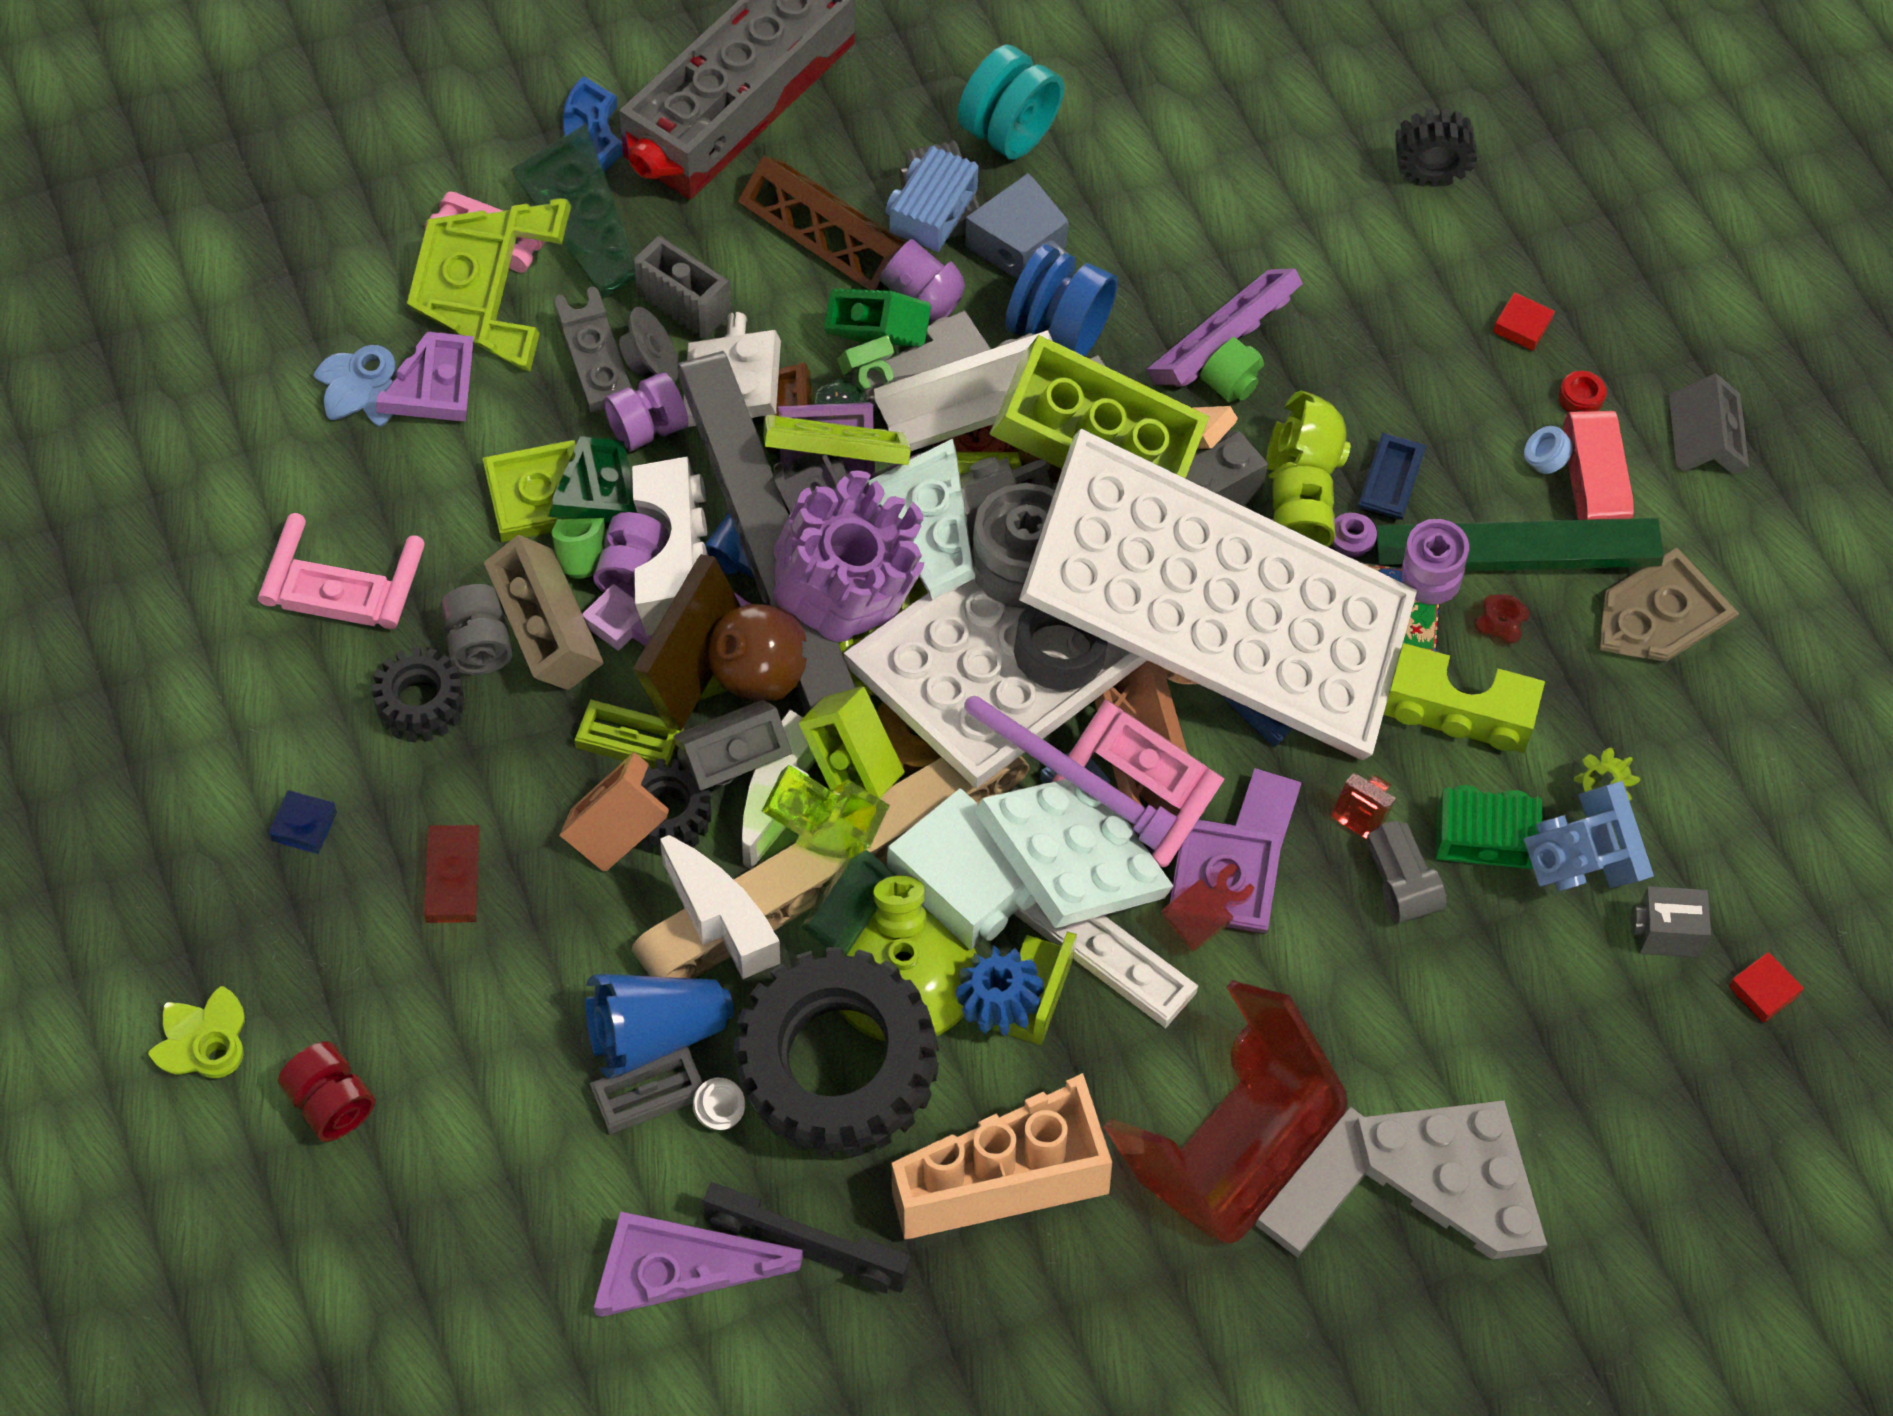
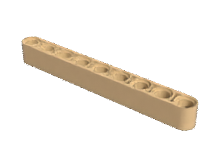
[632,756,1030,979]

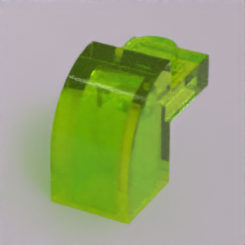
[761,765,890,859]

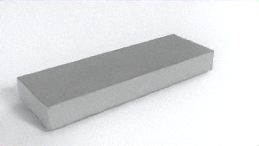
[1256,1107,1366,1258]

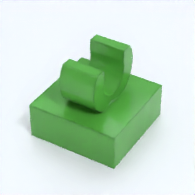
[837,335,895,392]

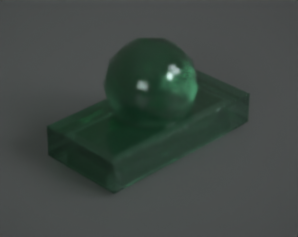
[801,845,898,956]

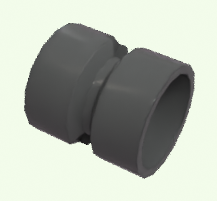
[440,584,513,675]

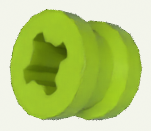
[874,876,926,938]

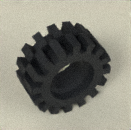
[1395,108,1477,187]
[372,647,464,742]
[641,759,711,856]

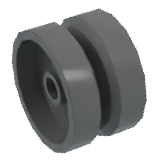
[972,483,1055,609]

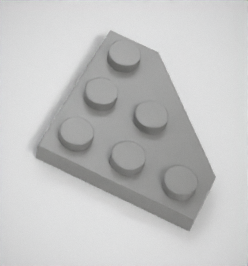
[1353,1100,1547,1259]

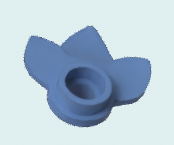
[314,345,396,427]

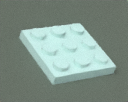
[974,779,1173,928]

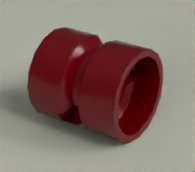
[277,1041,376,1142]

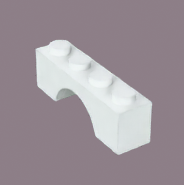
[632,457,707,636]

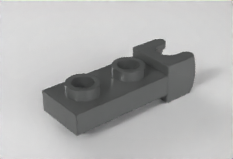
[553,286,632,413]

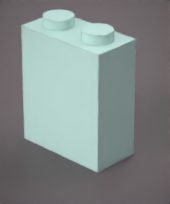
[886,788,1036,950]

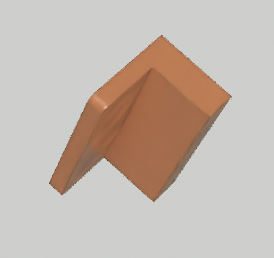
[560,752,669,871]

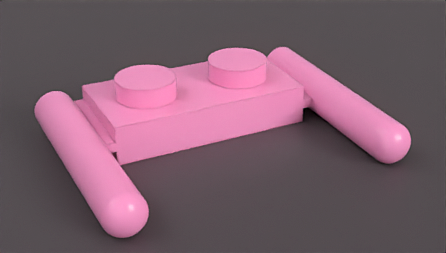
[257,513,425,629]
[1052,699,1225,867]

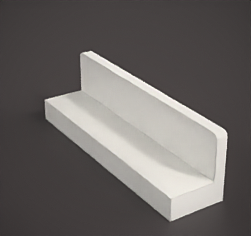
[874,331,1053,451]

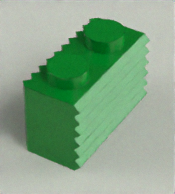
[824,288,931,347]
[1435,785,1542,870]

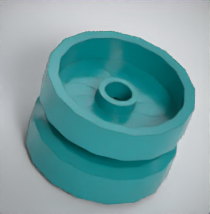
[957,44,1065,160]

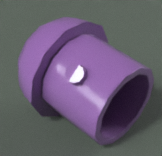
[878,239,965,323]

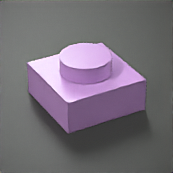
[582,584,640,651]

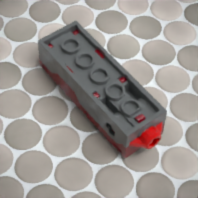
[619,0,855,200]

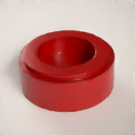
[1558,371,1607,412]

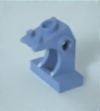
[1524,781,1654,891]

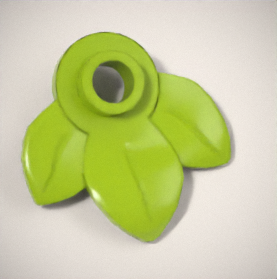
[148,986,245,1078]

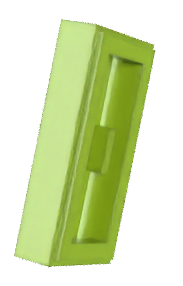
[575,699,684,769]

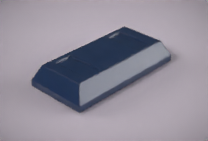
[1358,432,1426,520]

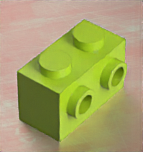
[798,686,905,809]

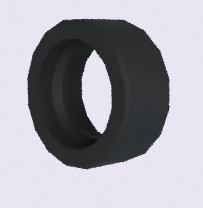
[1013,605,1108,691]

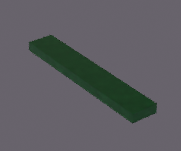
[1376,518,1664,571]

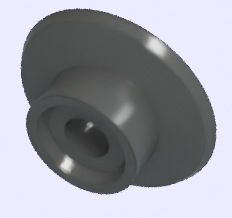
[619,307,679,381]

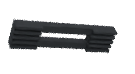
[703,1182,911,1293]

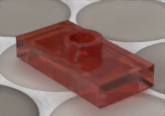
[424,825,480,923]

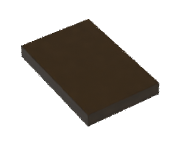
[633,554,741,731]

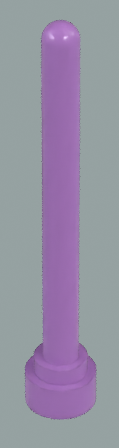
[964,696,1177,850]

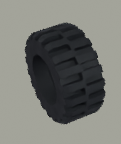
[734,947,939,1158]

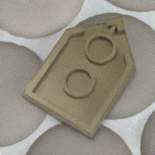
[1599,548,1739,662]

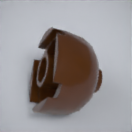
[707,604,807,702]

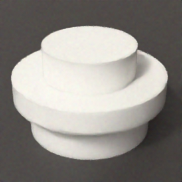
[693,1077,745,1131]

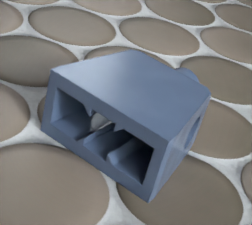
[965,173,1069,279]

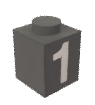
[1630,886,1711,958]

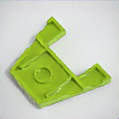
[407,199,571,372]

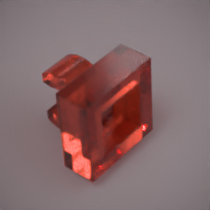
[1330,773,1396,839]

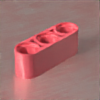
[1563,411,1634,520]

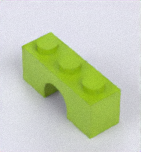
[1383,643,1545,753]

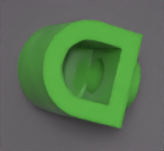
[1200,336,1264,402]
[552,518,606,579]

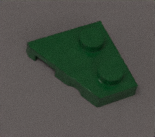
[547,436,638,522]

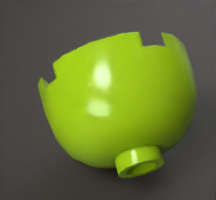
[1266,390,1351,479]

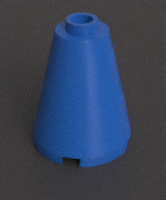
[585,974,733,1078]

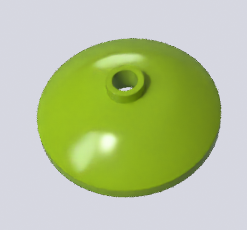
[832,905,976,1041]

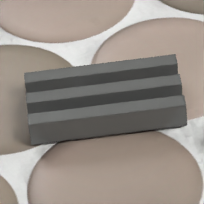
[590,1047,703,1135]

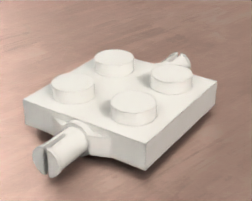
[684,312,781,427]

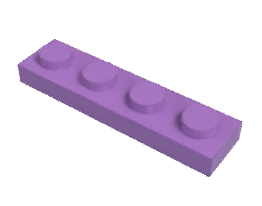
[1146,269,1303,387]

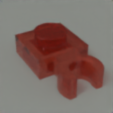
[1161,864,1254,952]

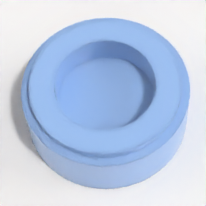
[1524,426,1573,474]

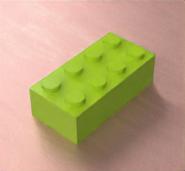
[990,334,1210,479]

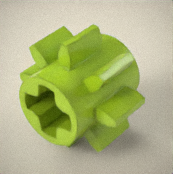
[1574,748,1640,801]

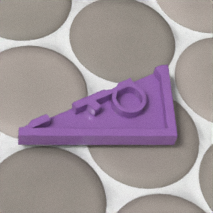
[594,1212,803,1316]

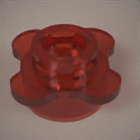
[1476,594,1529,643]

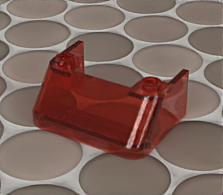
[1103,980,1347,1243]

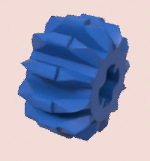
[956,946,1044,1037]

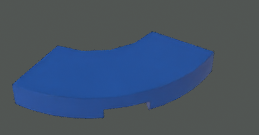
[563,76,623,180]

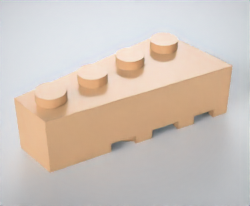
[892,1073,1112,1240]

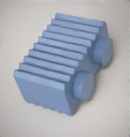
[886,145,978,252]

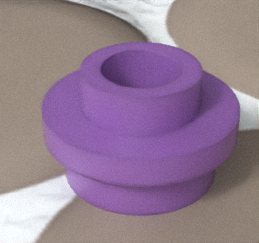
[1332,513,1377,558]

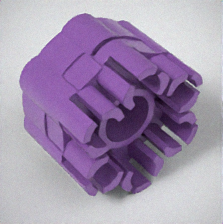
[773,471,924,642]

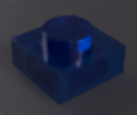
[269,790,337,854]

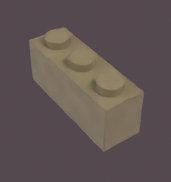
[484,535,604,690]

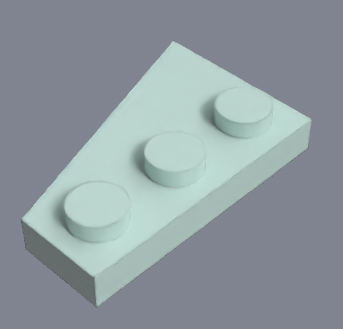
[868,439,975,600]

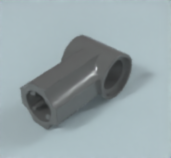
[1366,820,1447,924]

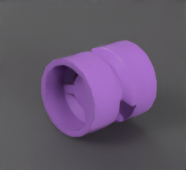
[603,372,689,453]
[593,512,670,599]
[1401,519,1469,605]

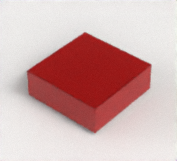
[1493,293,1555,351]
[1728,952,1804,1023]

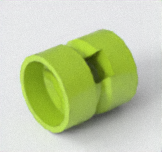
[1272,466,1335,547]

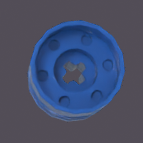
[1005,244,1118,357]

